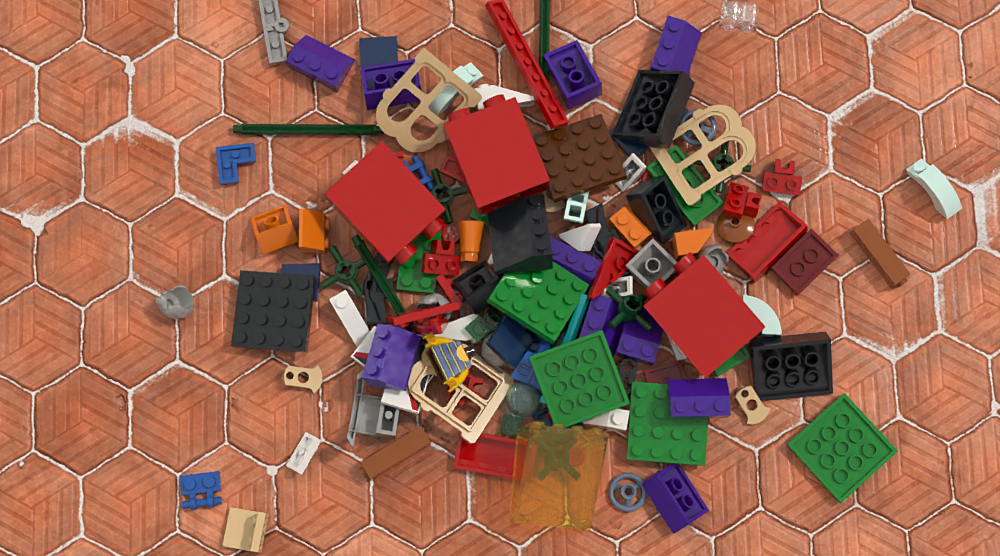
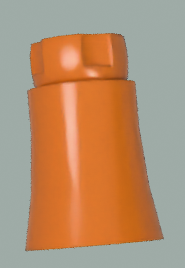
[458,221,484,263]

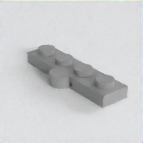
[258,0,290,66]

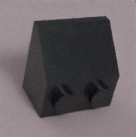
[452,260,500,315]

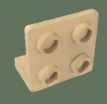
[223,507,269,553]

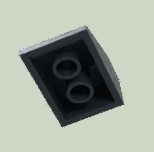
[626,175,687,244]

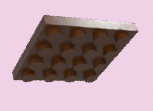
[532,114,627,203]

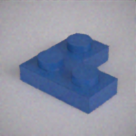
[216,143,256,185]

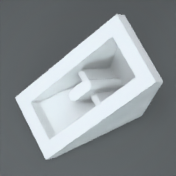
[615,153,646,192]
[559,223,601,251]
[601,276,633,299]

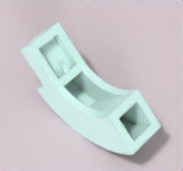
[428,62,483,116]
[906,159,962,219]
[564,192,589,224]
[741,295,782,337]

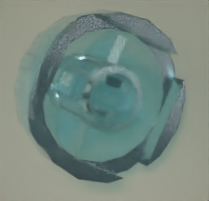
[506,381,543,419]

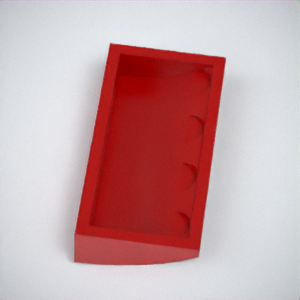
[727,202,808,283]
[453,432,537,482]

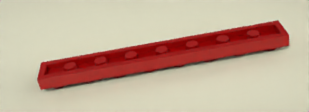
[485,0,569,130]

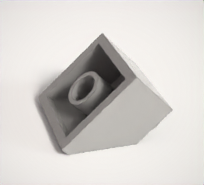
[626,239,677,290]

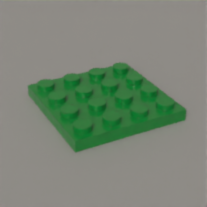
[487,262,589,344]
[528,330,630,431]
[626,382,708,466]
[787,393,898,503]

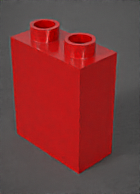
[444,94,550,217]
[325,141,446,266]
[642,252,765,378]

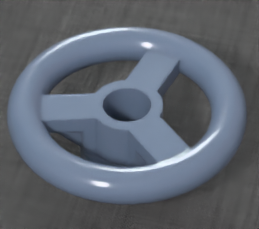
[679,109,717,146]
[608,473,647,512]

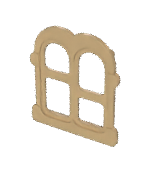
[376,48,482,152]
[649,105,756,206]
[408,344,514,444]

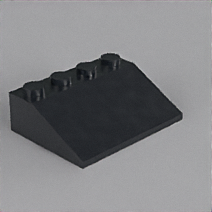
[613,70,695,149]
[487,195,553,274]
[749,331,833,401]

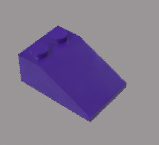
[543,40,602,110]
[615,304,663,366]

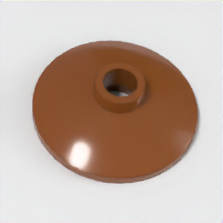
[716,212,755,243]

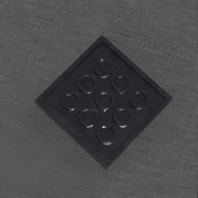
[231,270,316,353]

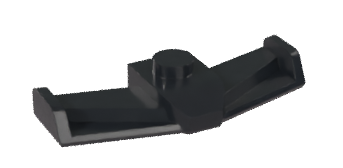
[585,203,631,278]
[363,253,394,326]

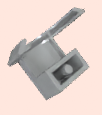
[347,370,400,449]

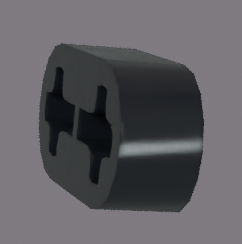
[619,358,637,395]

